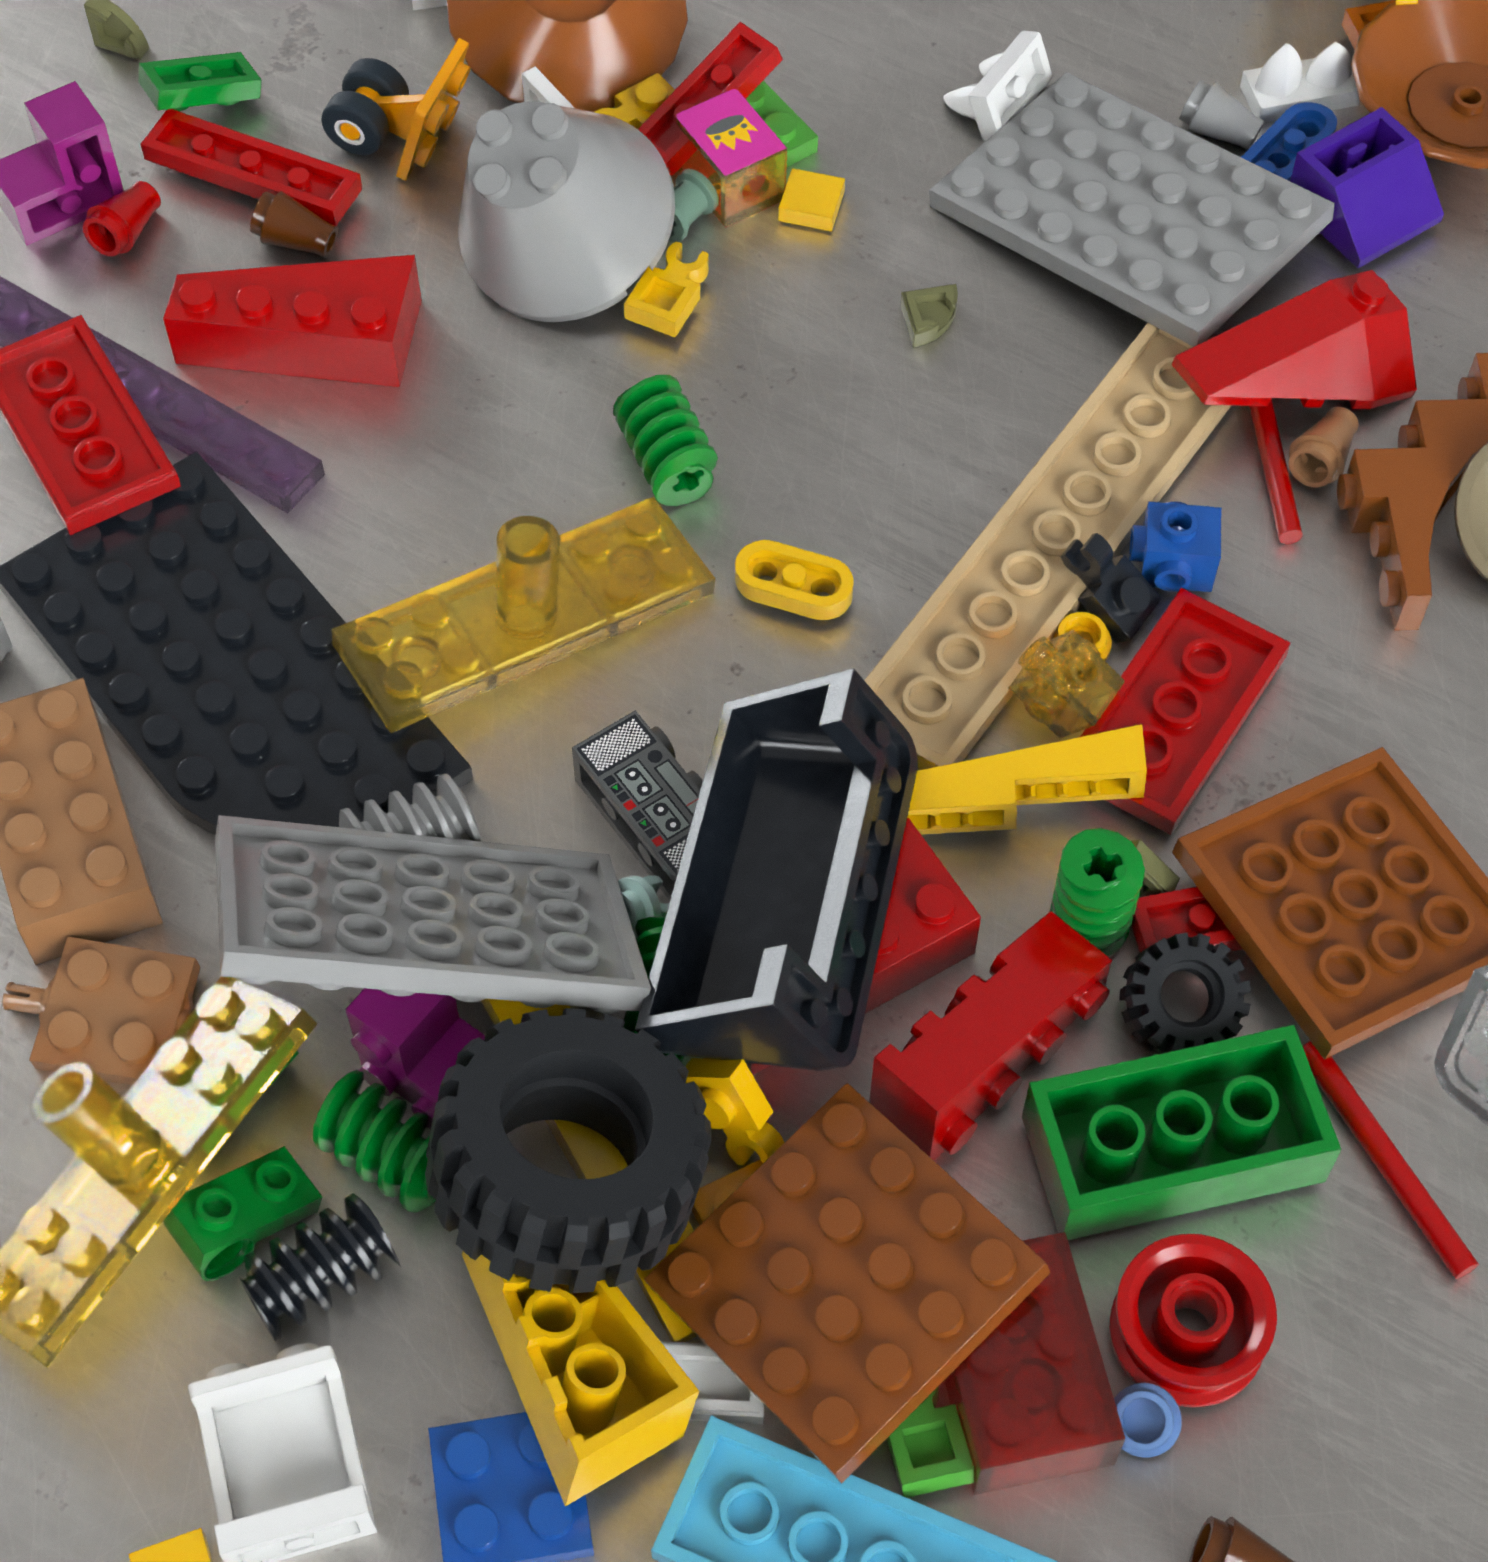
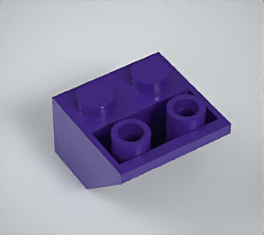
[1290,107,1444,268]

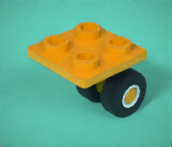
[321,38,471,181]

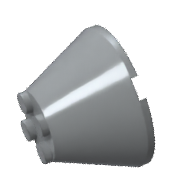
[458,101,675,322]

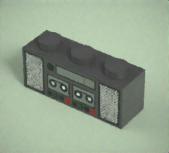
[572,710,703,901]

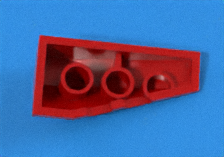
[1171,270,1417,409]

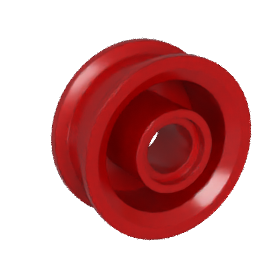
[1109,1234,1277,1408]

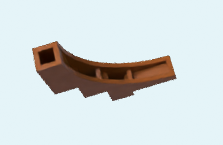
[1337,353,1488,631]

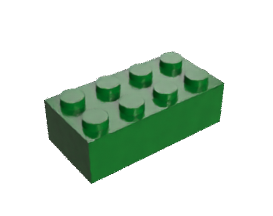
[1022,1025,1342,1242]

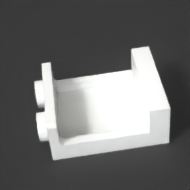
[188,1343,377,1562]

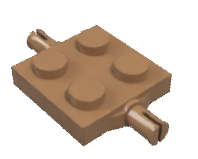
[2,937,231,1091]

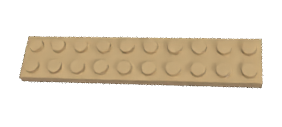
[864,323,1232,770]

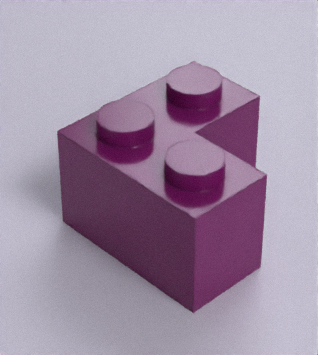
[0,81,124,246]
[345,988,485,1130]

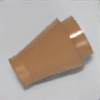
[1288,407,1359,488]

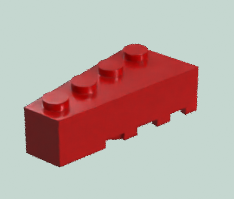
[869,911,1112,1161]

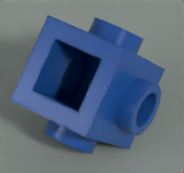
[1129,501,1222,592]

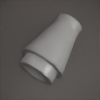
[1179,80,1265,150]

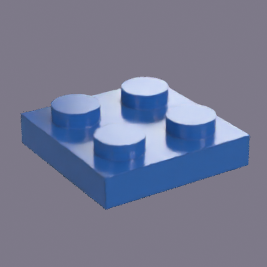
[428,1412,594,1562]

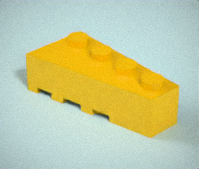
[461,1250,699,1506]

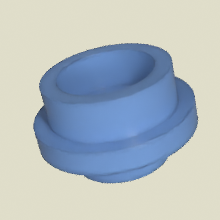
[1108,1383,1182,1458]

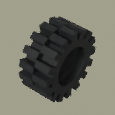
[1119,933,1251,1055]

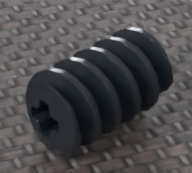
[239,1193,401,1342]

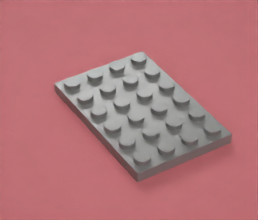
[929,72,1335,347]
[215,815,651,1014]

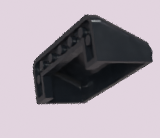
[635,668,918,1071]

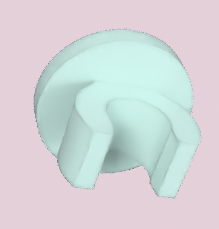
[618,875,669,938]

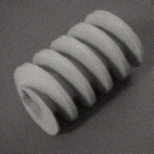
[339,773,481,841]

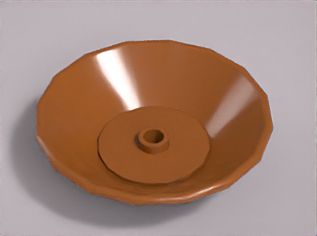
[447,0,688,112]
[1351,0,1488,169]

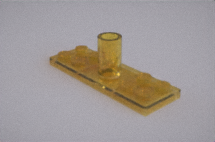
[331,497,716,733]
[0,976,317,1368]

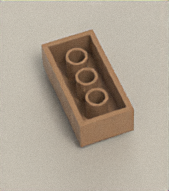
[0,678,163,965]

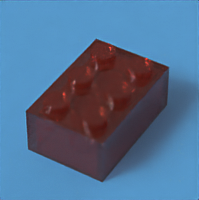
[944,1232,1125,1495]

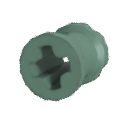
[668,169,719,242]

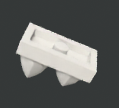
[943,31,1053,141]
[1240,42,1360,123]

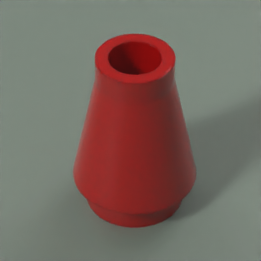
[83,181,161,257]

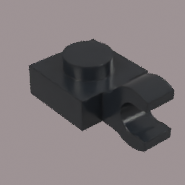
[1061,533,1162,644]

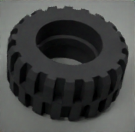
[425,1008,712,1293]

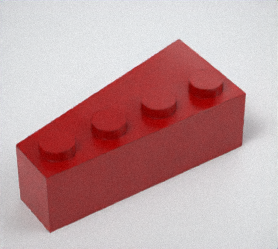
[163,254,422,387]
[746,817,981,1076]

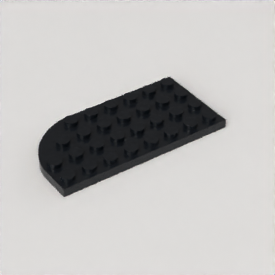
[0,451,473,835]

